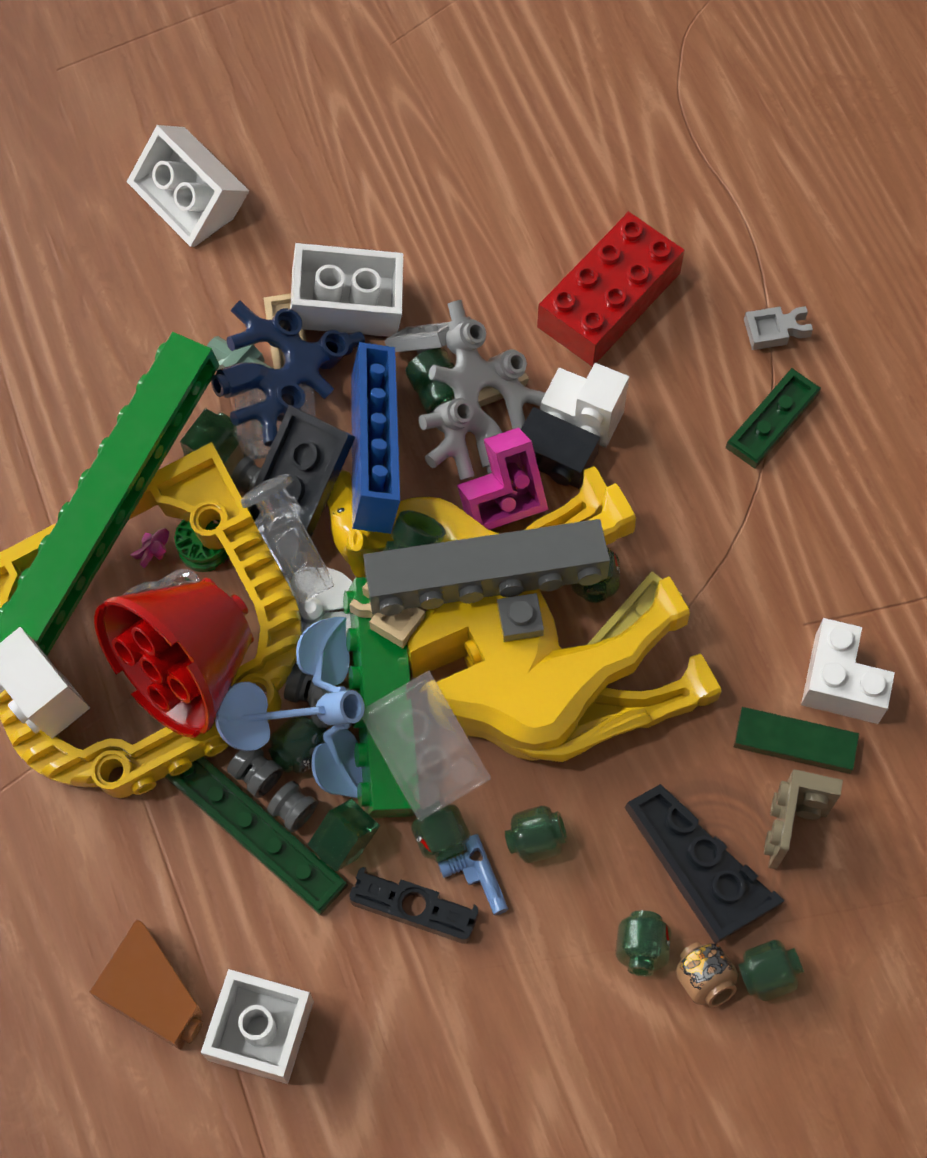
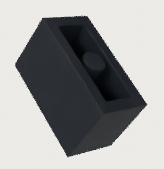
[521,407,600,489]

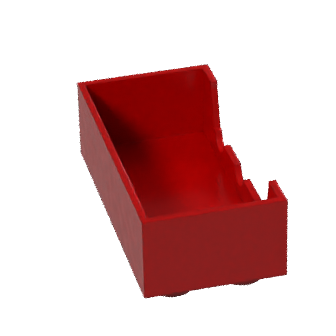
[537,211,685,367]

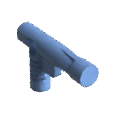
[438,834,509,915]

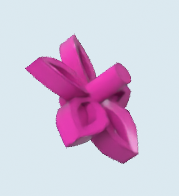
[131,528,169,568]

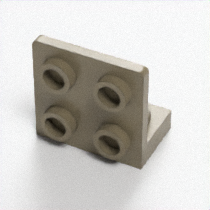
[764,769,843,869]

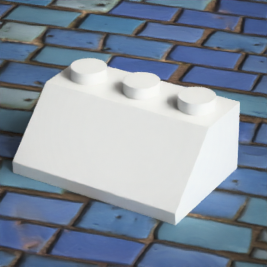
[127,125,249,247]

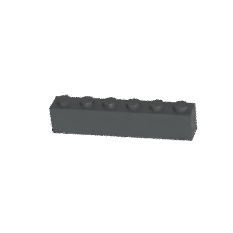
[363,519,610,615]

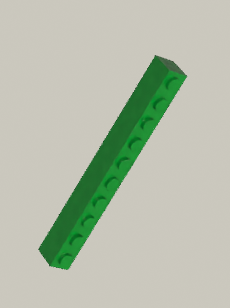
[0,331,220,656]

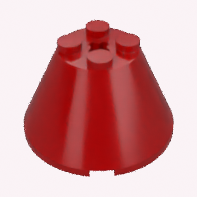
[94,578,254,738]

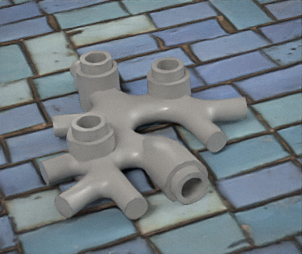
[419,300,545,480]

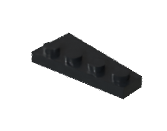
[625,784,785,944]

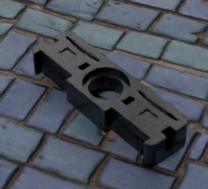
[349,867,478,944]

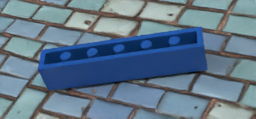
[351,342,400,534]

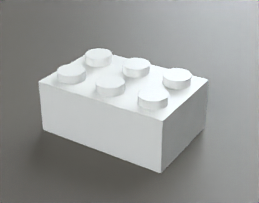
[290,243,403,337]

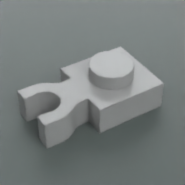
[744,306,813,350]

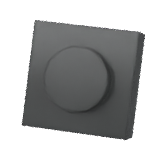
[497,593,544,642]

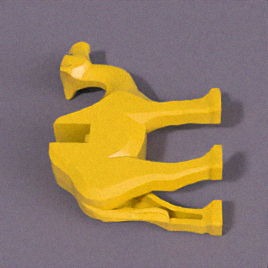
[327,466,722,762]

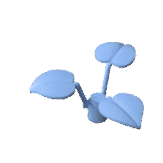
[215,617,365,799]

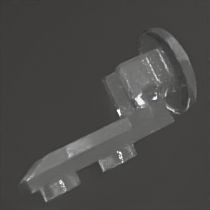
[240,474,334,604]

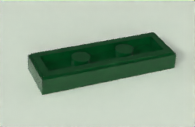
[726,368,821,469]
[733,707,859,774]

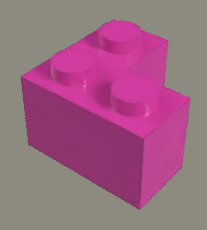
[457,427,548,530]

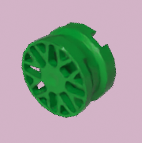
[174,520,229,572]

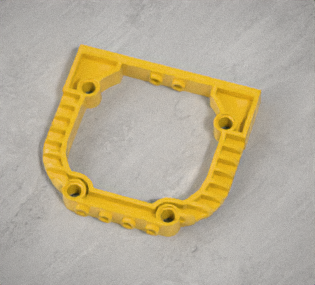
[0,442,302,798]

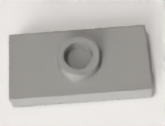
[385,322,449,354]

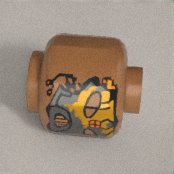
[676,942,739,1008]

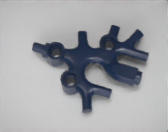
[211,300,365,447]

